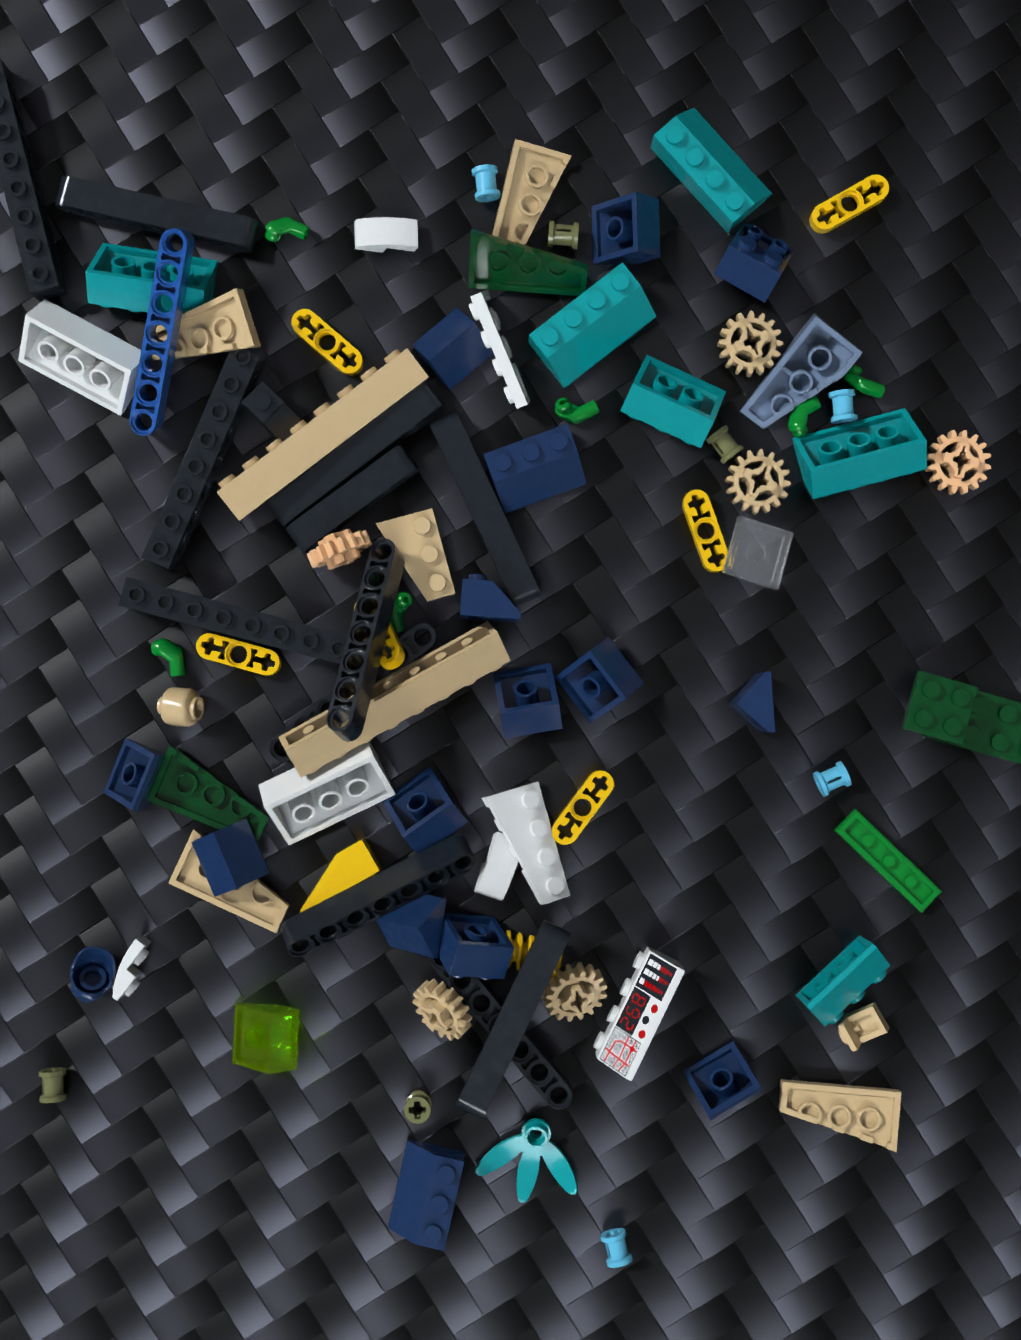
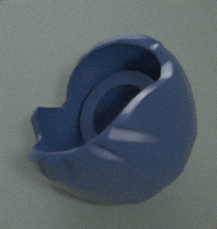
[70,946,117,1003]

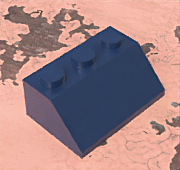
[484,423,587,514]
[388,1139,465,1251]

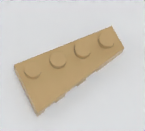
[492,139,572,245]
[152,288,261,361]
[168,828,290,933]
[778,1079,901,1152]

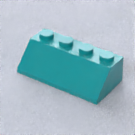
[650,108,772,233]
[85,243,218,314]
[528,262,656,389]
[792,408,927,499]

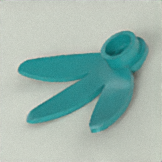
[475,1118,578,1203]

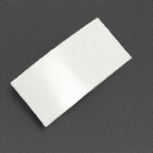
[354,217,418,253]
[474,832,518,901]
[112,935,151,1001]

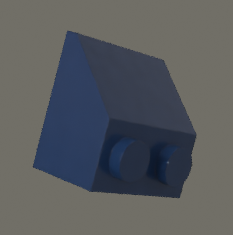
[591,192,661,265]
[460,574,521,622]
[555,636,644,724]
[493,663,563,738]
[382,767,468,853]
[439,913,514,980]

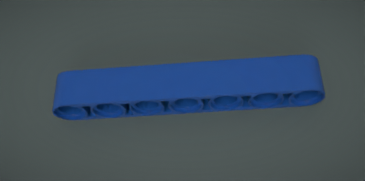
[129,228,194,436]

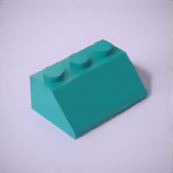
[620,355,726,448]
[795,935,891,1027]

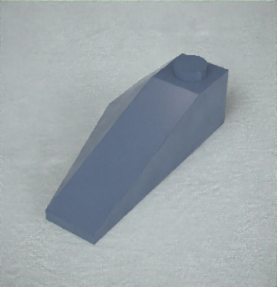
[740,313,863,429]

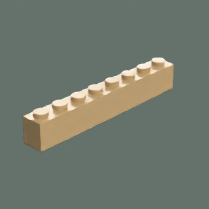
[217,348,429,521]
[278,621,511,778]

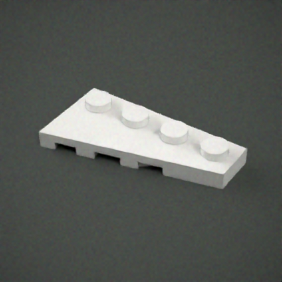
[469,289,530,409]
[482,782,570,905]

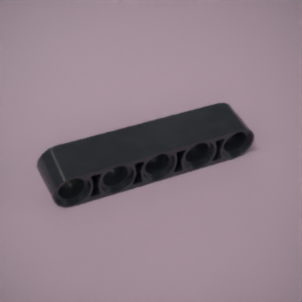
[286,445,419,554]

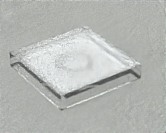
[722,516,794,590]

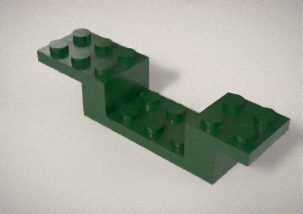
[901,671,1021,765]

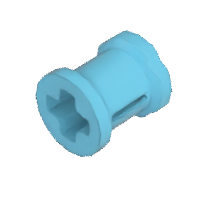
[471,164,501,202]
[828,389,858,424]
[813,761,852,797]
[600,1228,633,1268]

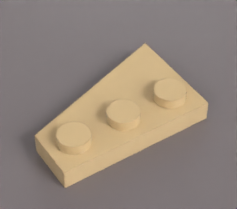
[375,508,456,602]

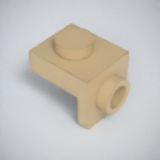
[838,1002,889,1052]

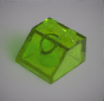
[232,1003,300,1074]

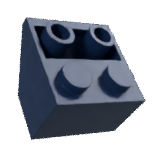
[714,222,794,303]

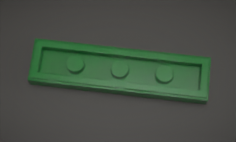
[834,809,942,913]

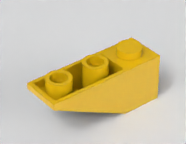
[300,837,382,913]

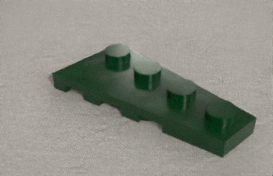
[468,229,588,296]
[147,745,270,844]

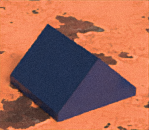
[412,308,494,390]
[728,671,775,732]
[103,738,166,812]
[191,818,270,897]
[376,894,447,958]
[683,1041,762,1120]

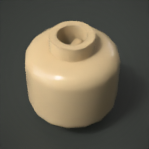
[157,687,204,727]

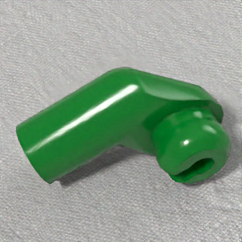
[265,217,310,242]
[844,365,885,399]
[788,396,821,437]
[555,398,599,424]
[390,592,412,634]
[151,638,186,677]

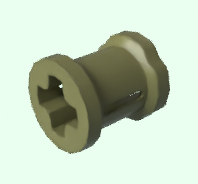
[548,221,579,250]
[706,425,744,464]
[38,1067,67,1103]
[404,1090,432,1124]

